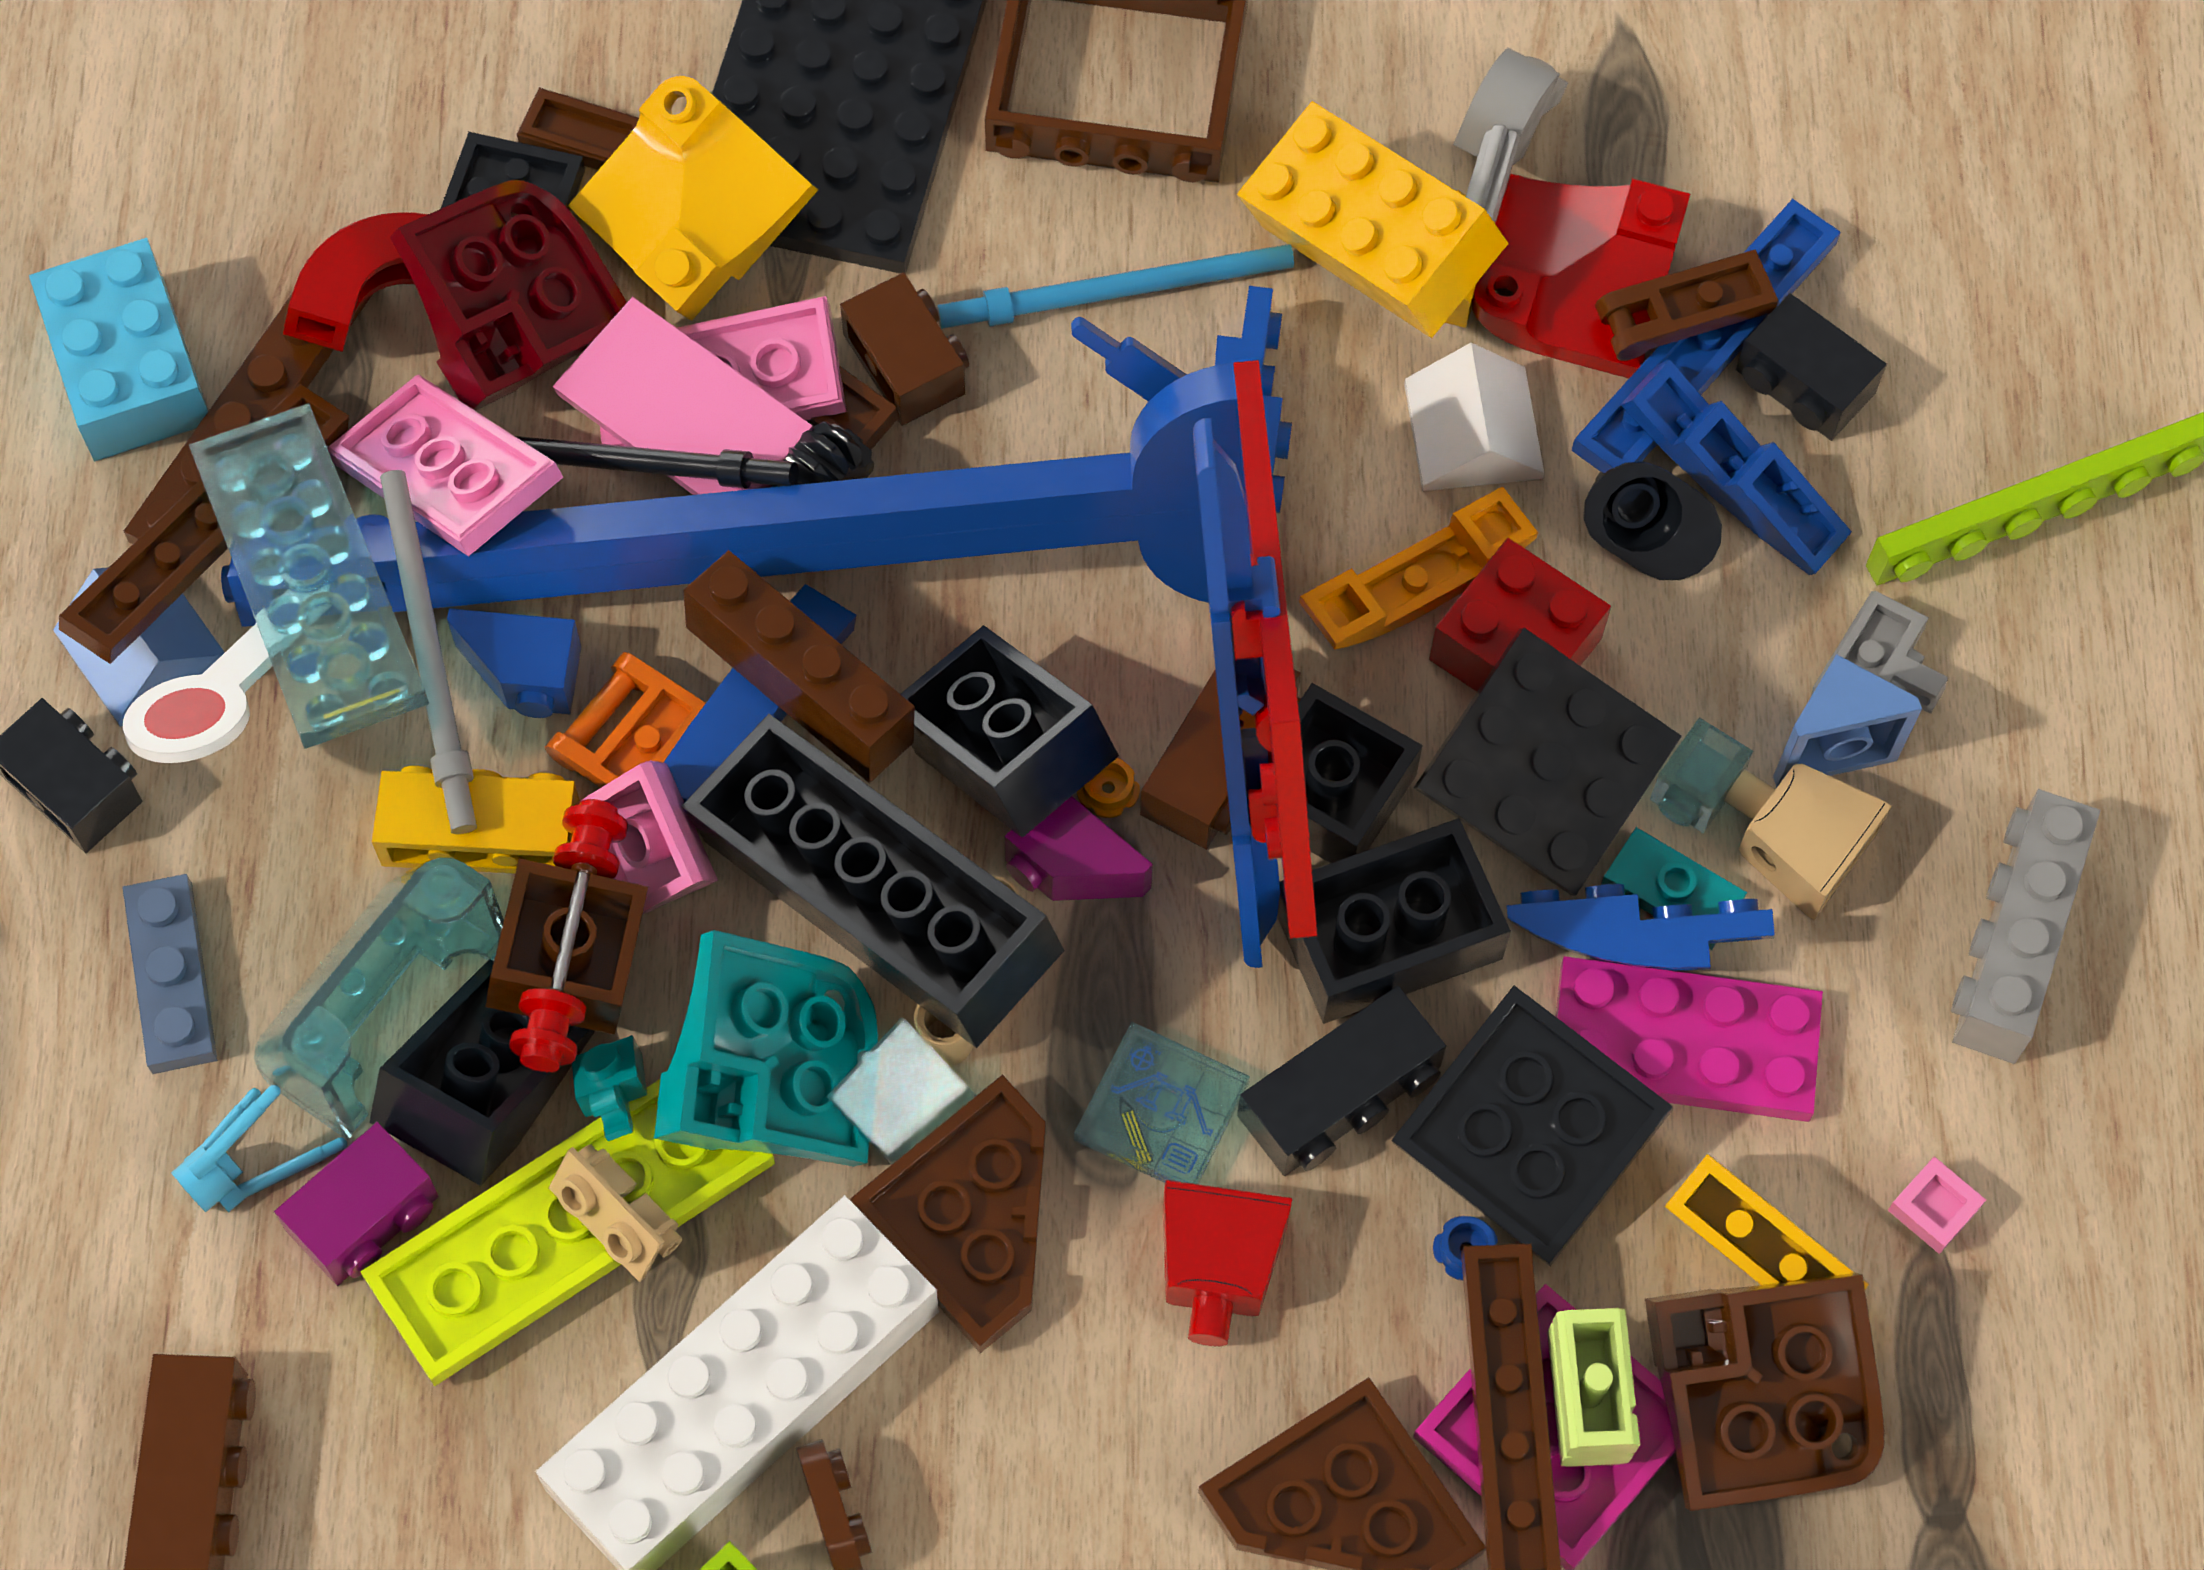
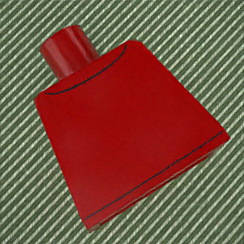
[1163,1180,1292,1347]

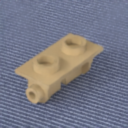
[549,1144,683,1282]

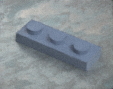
[122,874,218,1074]

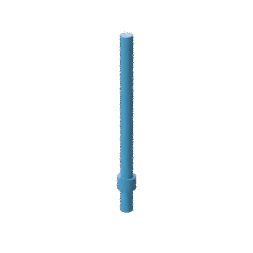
[937,244,1294,329]

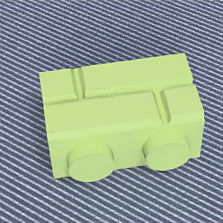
[1547,1308,1640,1467]

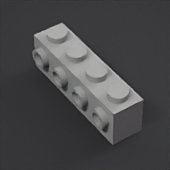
[1951,789,2101,1064]

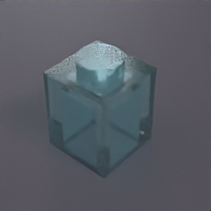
[1650,717,1754,834]

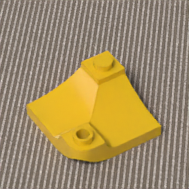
[568,76,818,321]

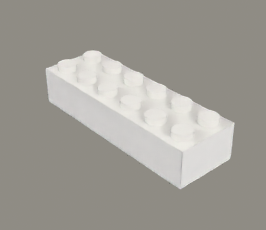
[536,1195,939,1570]

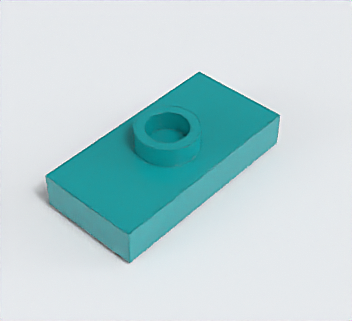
[1601,827,1747,950]

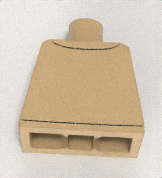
[1724,764,1892,920]

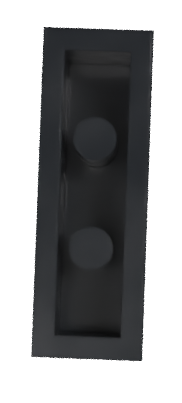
[1237,985,1446,1177]

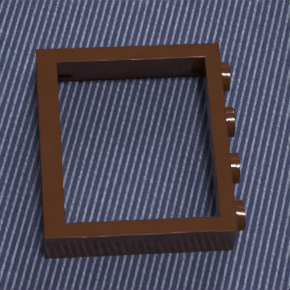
[984,0,1248,183]

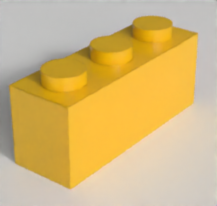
[372,766,580,874]
[1665,1154,1869,1290]

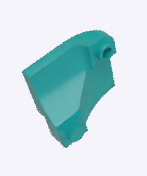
[654,930,878,1167]

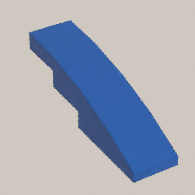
[1620,359,1852,575]
[663,584,857,803]

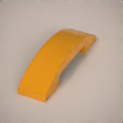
[1299,486,1538,650]

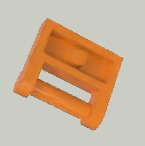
[545,652,706,788]

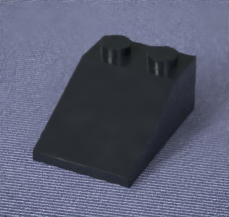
[369,959,595,1186]

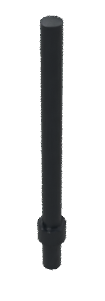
[515,436,799,489]

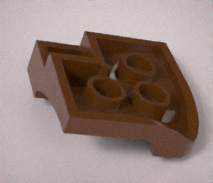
[1645,1273,1885,1511]

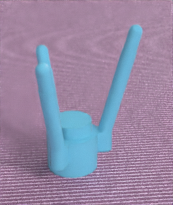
[171,1085,347,1212]

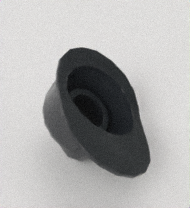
[1583,461,1722,580]

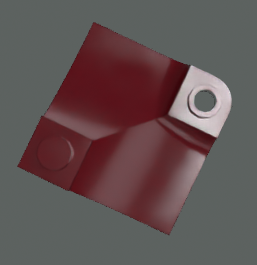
[390,179,627,411]

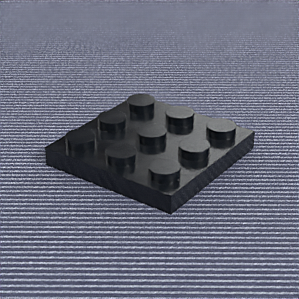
[1413,628,1682,896]
[1391,985,1673,1266]

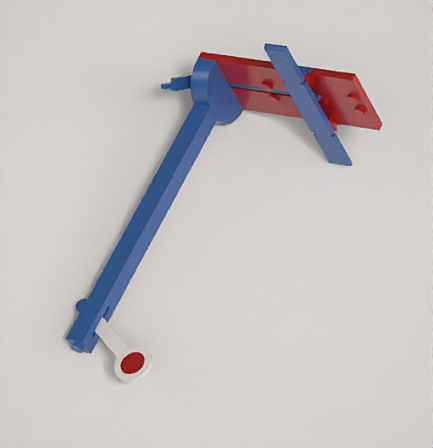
[123,317,1317,968]

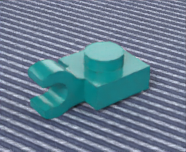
[572,1035,647,1141]

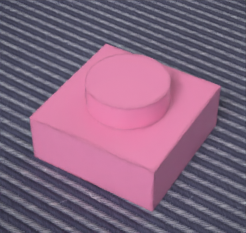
[1888,1156,1986,1254]

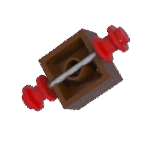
[486,799,648,1072]

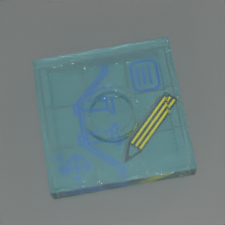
[1074,1022,1250,1185]

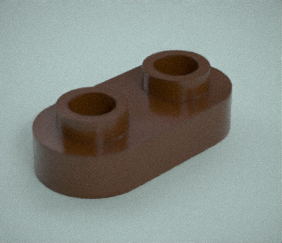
[796,1439,872,1570]

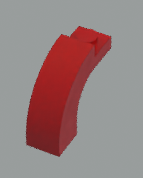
[283,212,428,352]

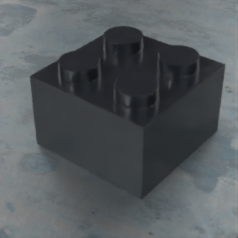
[1298,683,1423,863]

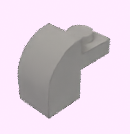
[1453,48,1569,166]

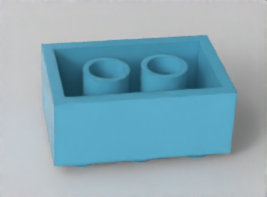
[29,238,208,462]

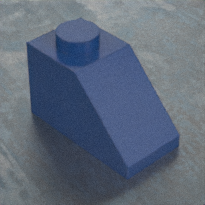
[447,608,582,718]

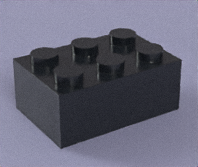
[901,625,1119,838]
[1277,818,1511,1024]

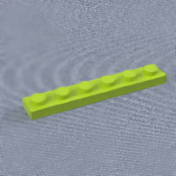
[1865,412,2204,586]

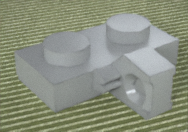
[1811,591,1948,713]

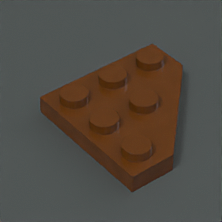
[850,1074,1046,1354]
[1198,1377,1486,1570]

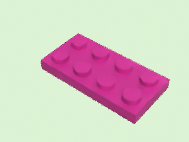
[1555,956,1823,1122]

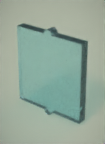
[826,1018,977,1165]

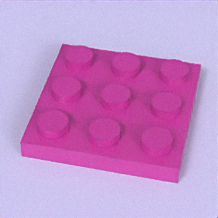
[1413,1283,1676,1570]

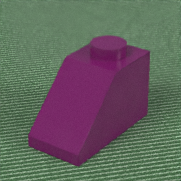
[1004,796,1153,901]

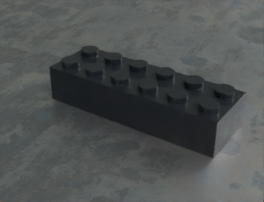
[682,714,1064,1048]

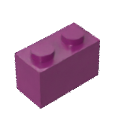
[274,1122,439,1286]

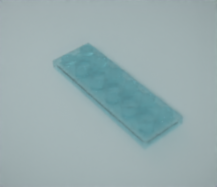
[189,403,429,749]

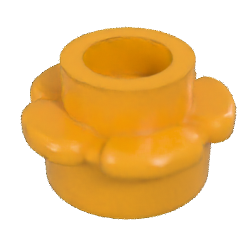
[1077,758,1140,818]

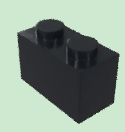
[1736,293,1887,441]
[0,698,143,854]

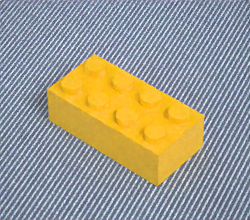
[1236,101,1509,338]

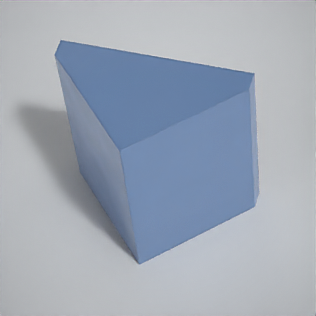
[53,567,225,727]
[1773,654,1922,788]

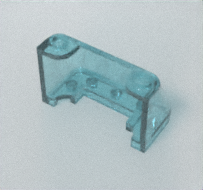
[254,858,504,1140]

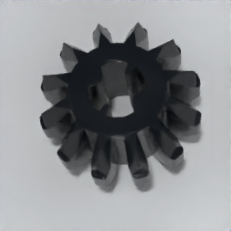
[772,421,874,487]

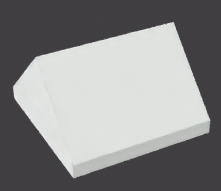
[1404,343,1545,491]

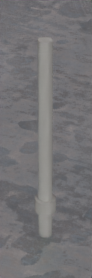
[380,470,477,834]

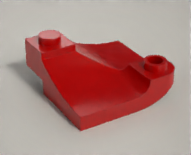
[1472,174,1691,379]

